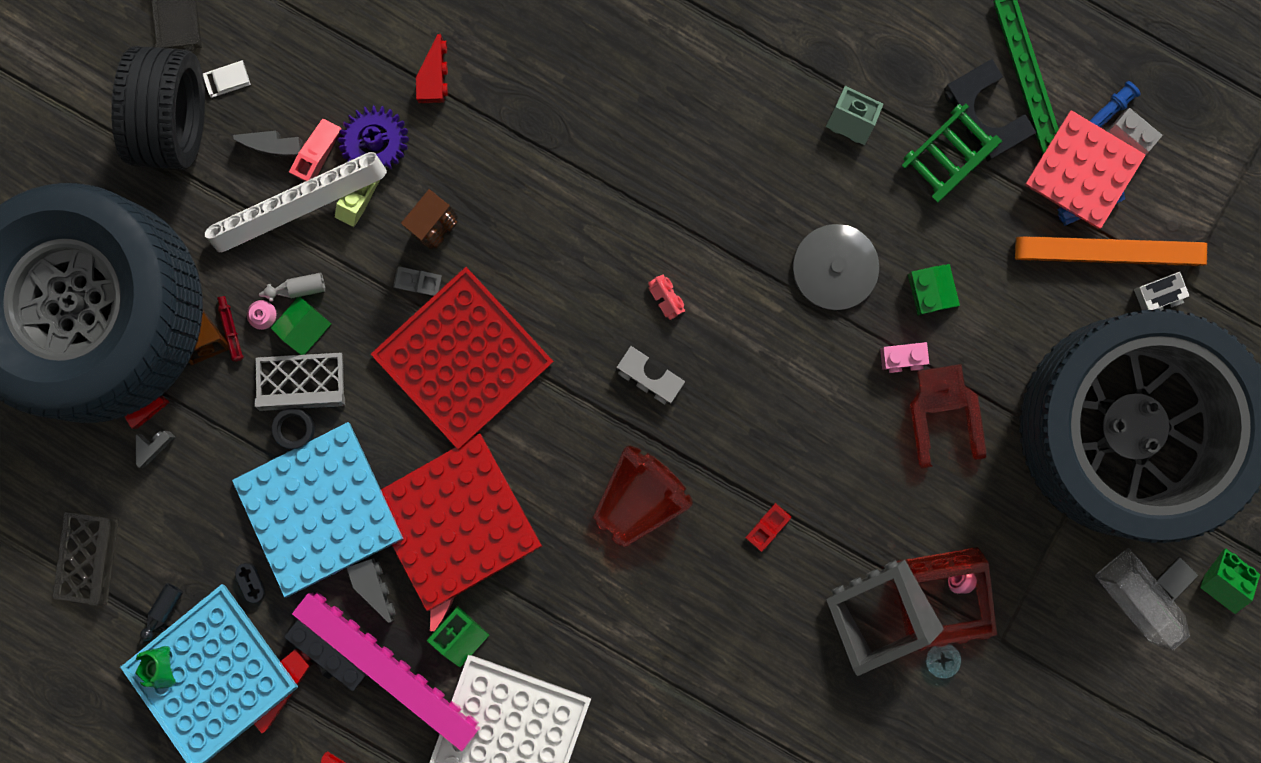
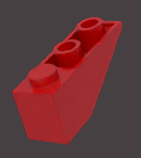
[416,34,448,103]

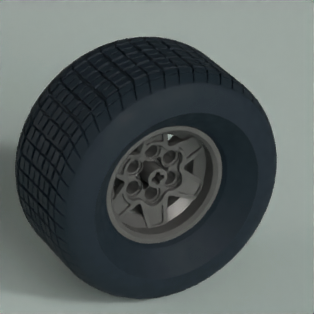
[0,183,203,423]

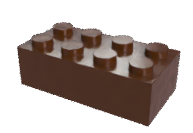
[401,189,458,250]

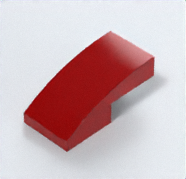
[745,503,791,552]

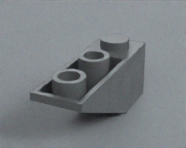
[347,558,396,623]

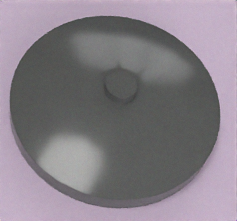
[793,224,879,311]

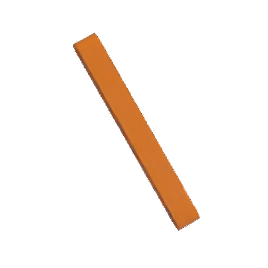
[1015,237,1207,266]

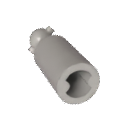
[259,273,325,302]

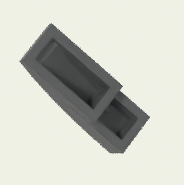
[233,131,303,158]

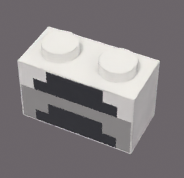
[1134,272,1189,311]

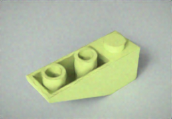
[335,166,386,227]

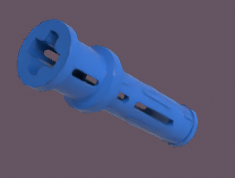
[1089,81,1141,128]

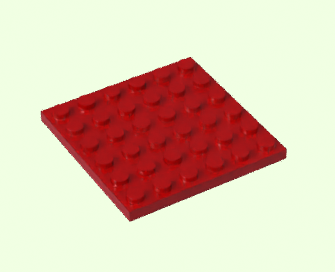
[371,267,554,449]
[381,434,543,612]

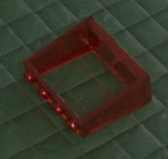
[897,547,997,650]

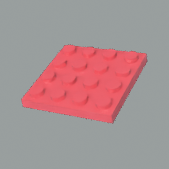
[1025,110,1146,229]

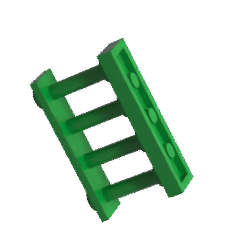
[902,103,1003,202]

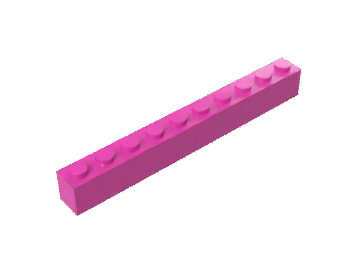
[292,592,481,751]

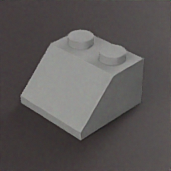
[1107,108,1163,155]

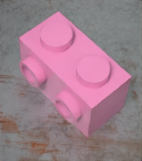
[880,342,929,373]

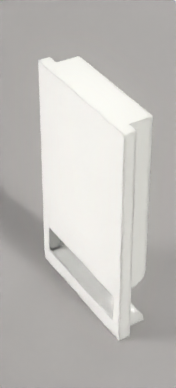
[203,60,251,98]

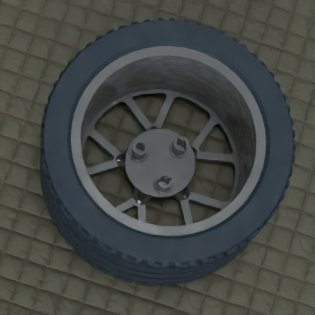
[1019,309,1261,543]

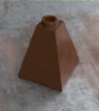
[188,310,229,365]

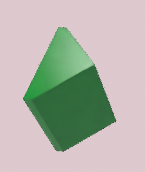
[271,297,332,355]

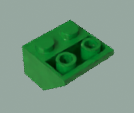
[1200,548,1260,614]
[427,606,489,667]

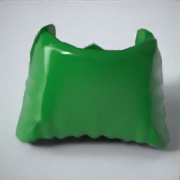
[135,646,176,689]

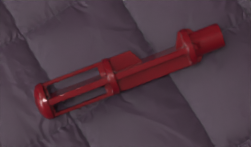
[217,296,244,362]

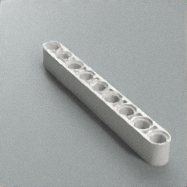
[205,152,386,252]

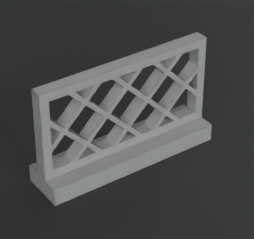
[255,353,345,411]

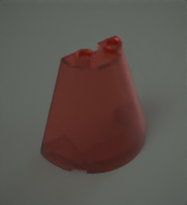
[593,446,692,547]

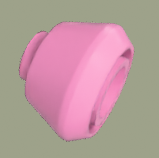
[247,300,276,330]
[948,565,977,594]

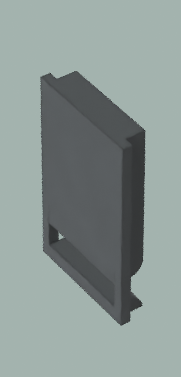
[1151,557,1198,605]

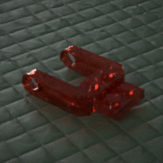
[910,364,986,469]

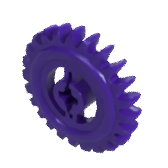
[338,105,409,169]

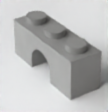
[617,346,685,405]

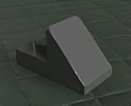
[136,431,175,468]

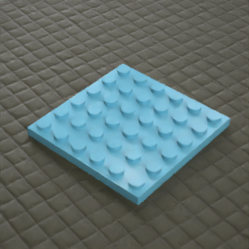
[232,422,403,598]
[120,584,298,763]

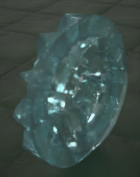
[926,643,961,678]

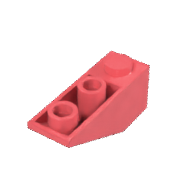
[289,119,342,182]

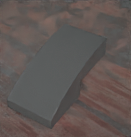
[393,266,442,296]

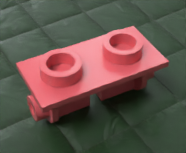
[648,274,685,320]

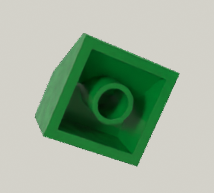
[908,264,960,316]

